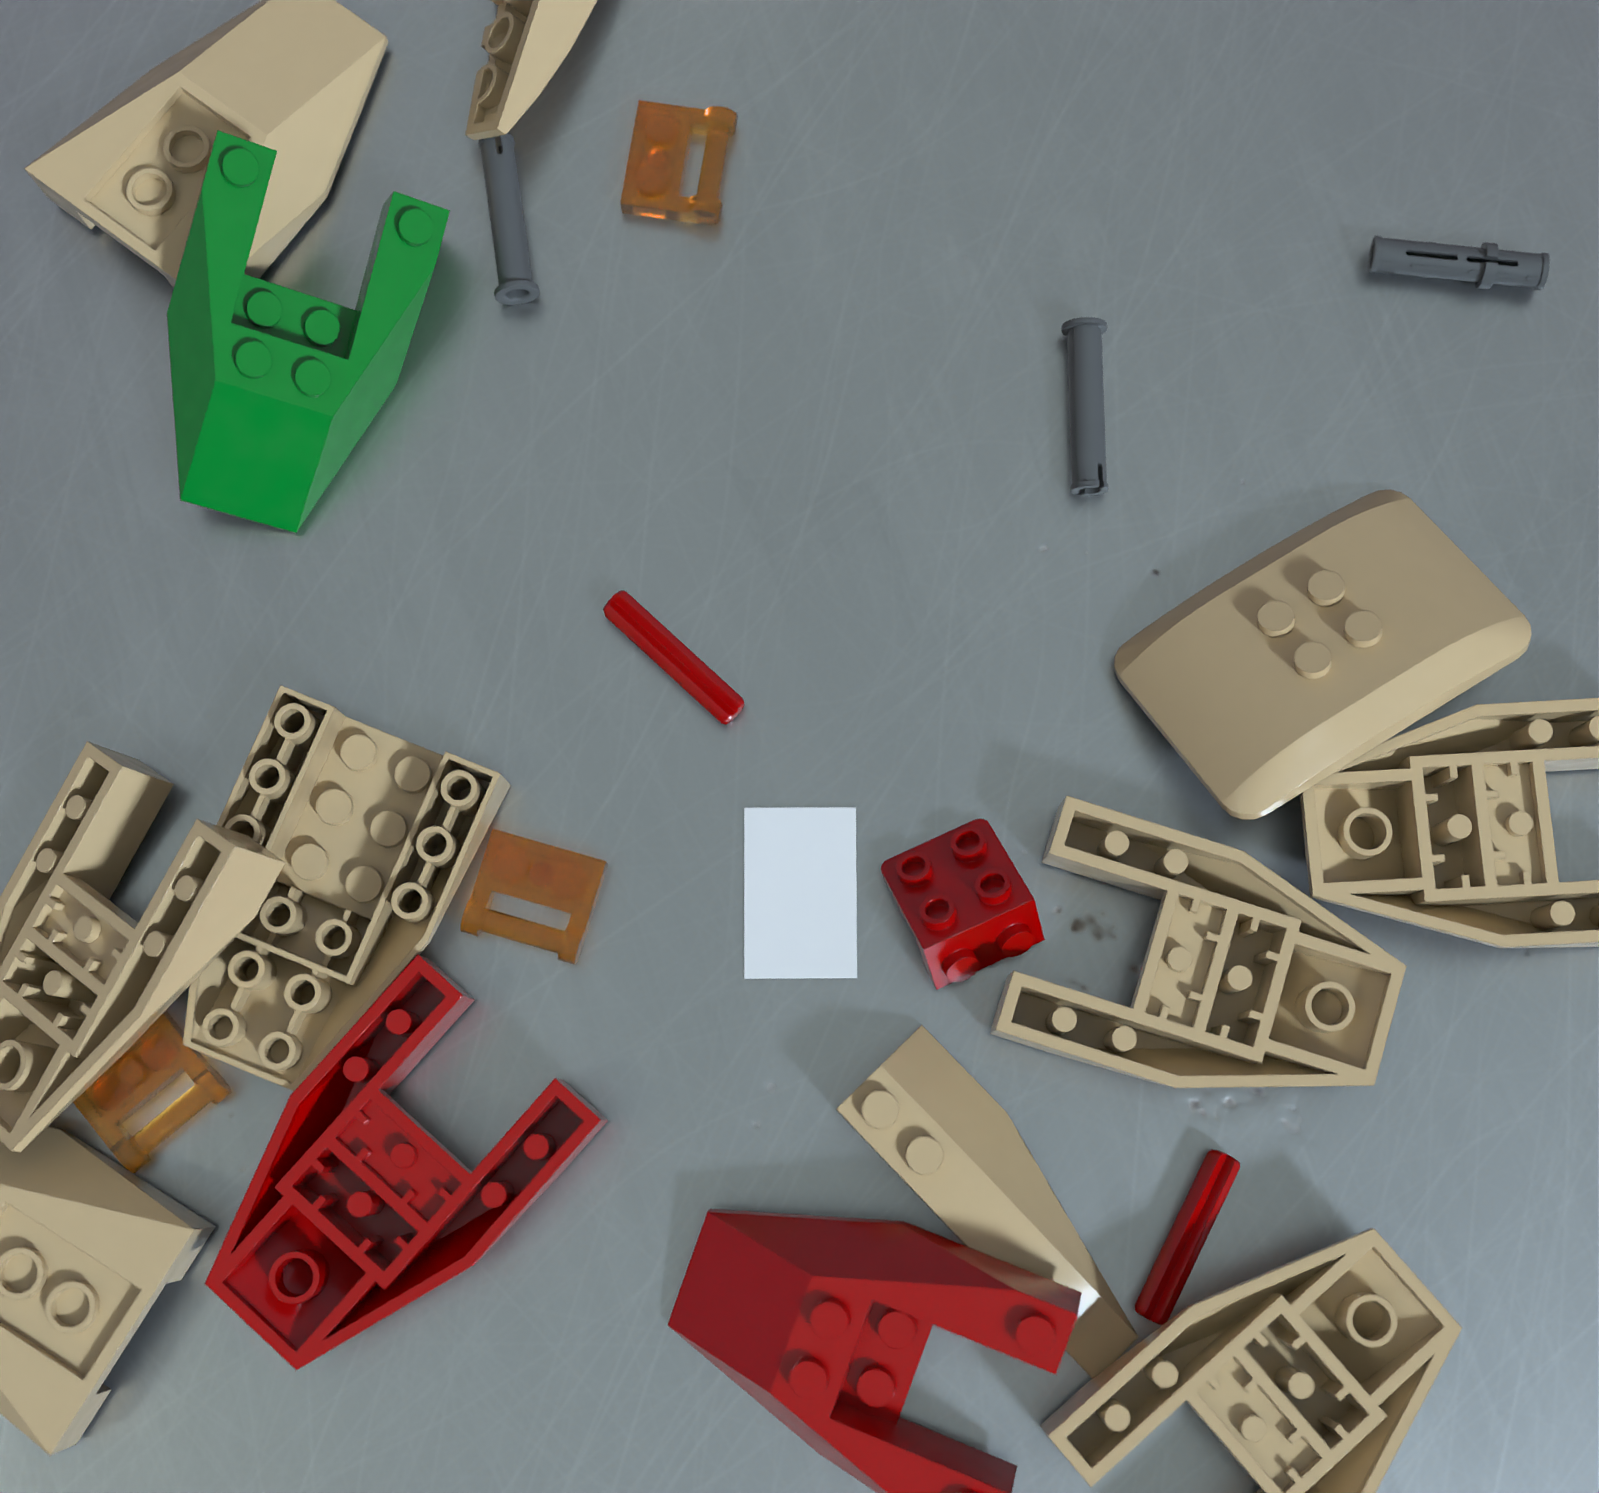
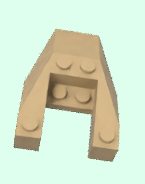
[1300,698,1599,948]
[0,741,286,1152]
[990,796,1406,1088]
[1040,1228,1462,1493]

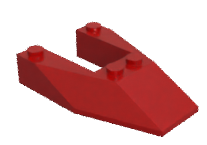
[204,955,608,1370]
[667,1209,1082,1493]

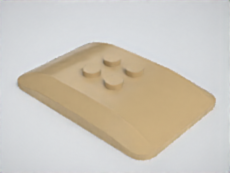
[1115,489,1532,820]

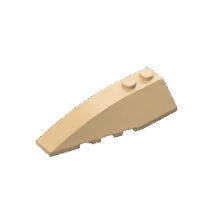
[465,0,597,140]
[836,1025,1138,1379]

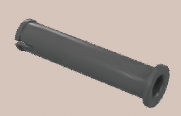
[478,133,540,305]
[1061,317,1109,496]

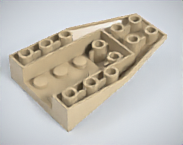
[24,0,388,288]
[183,685,511,1091]
[0,1126,215,1455]

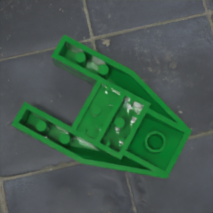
[166,130,450,533]

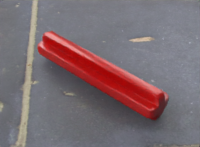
[603,590,744,725]
[1135,1149,1240,1325]

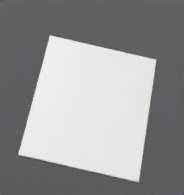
[744,807,857,979]

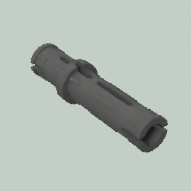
[1368,235,1550,290]

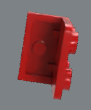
[881,819,1045,990]

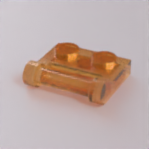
[620,100,738,225]
[460,829,608,965]
[73,1010,232,1173]

